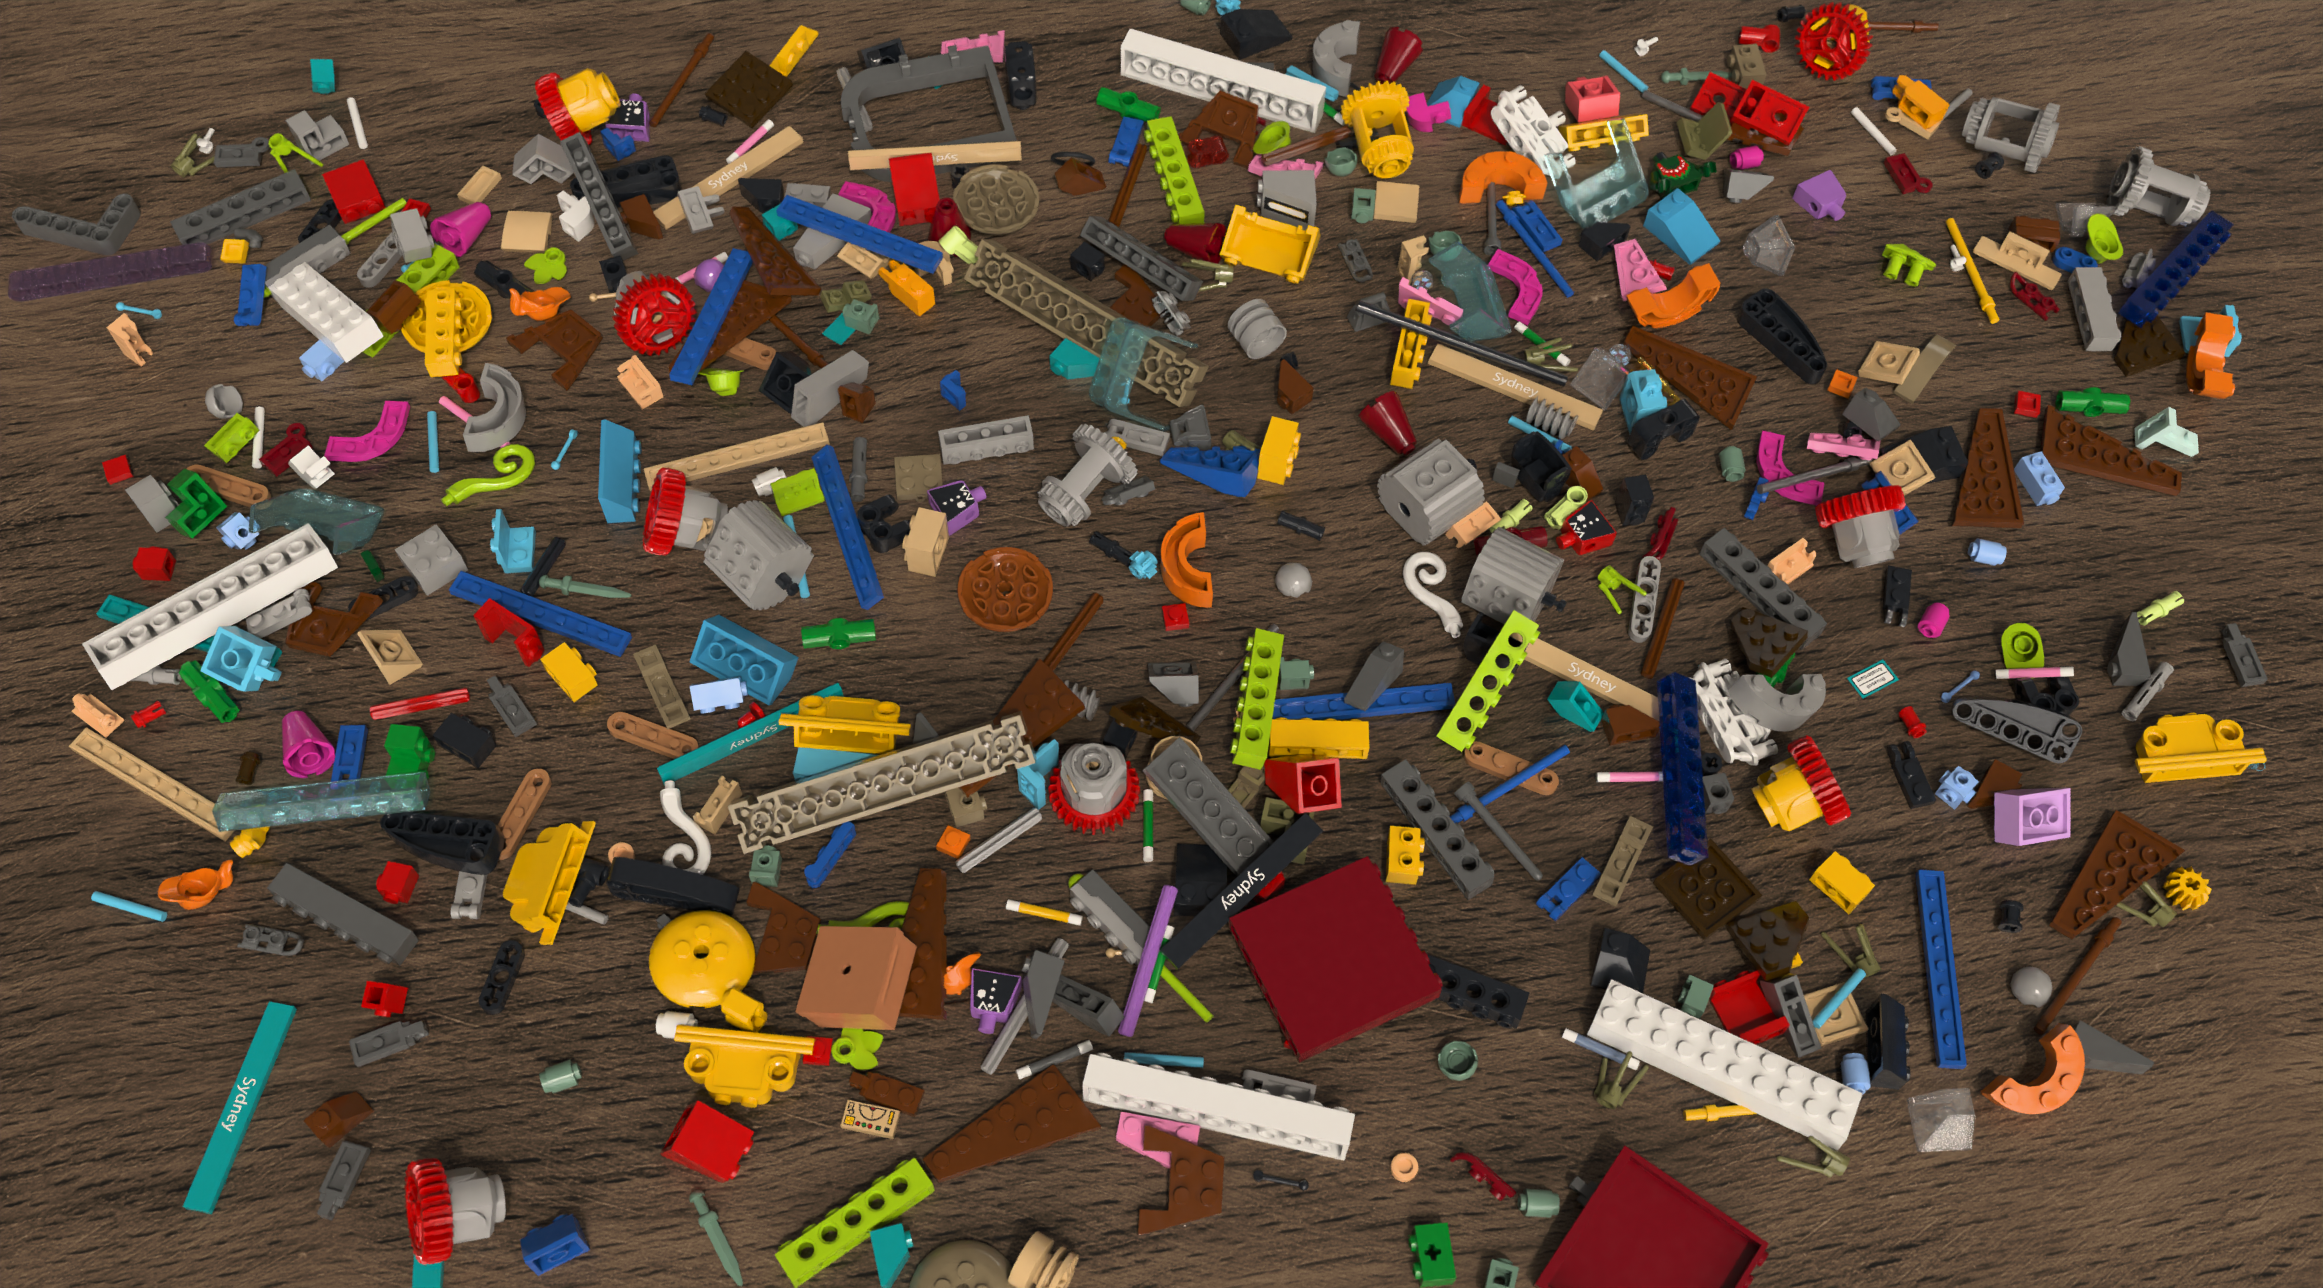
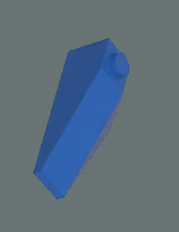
[1160,446,1261,497]

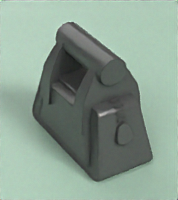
[1347,292,1390,332]
[1170,405,1212,450]

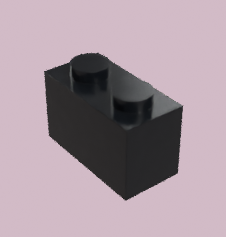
[1615,475,1654,526]
[432,713,497,768]

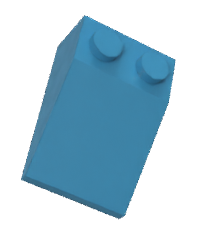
[1643,188,1720,265]

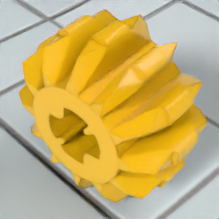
[2163,867,2212,911]

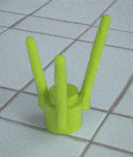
[268,133,323,173]
[1598,565,1647,614]

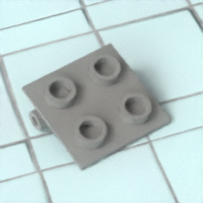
[1152,291,1191,337]

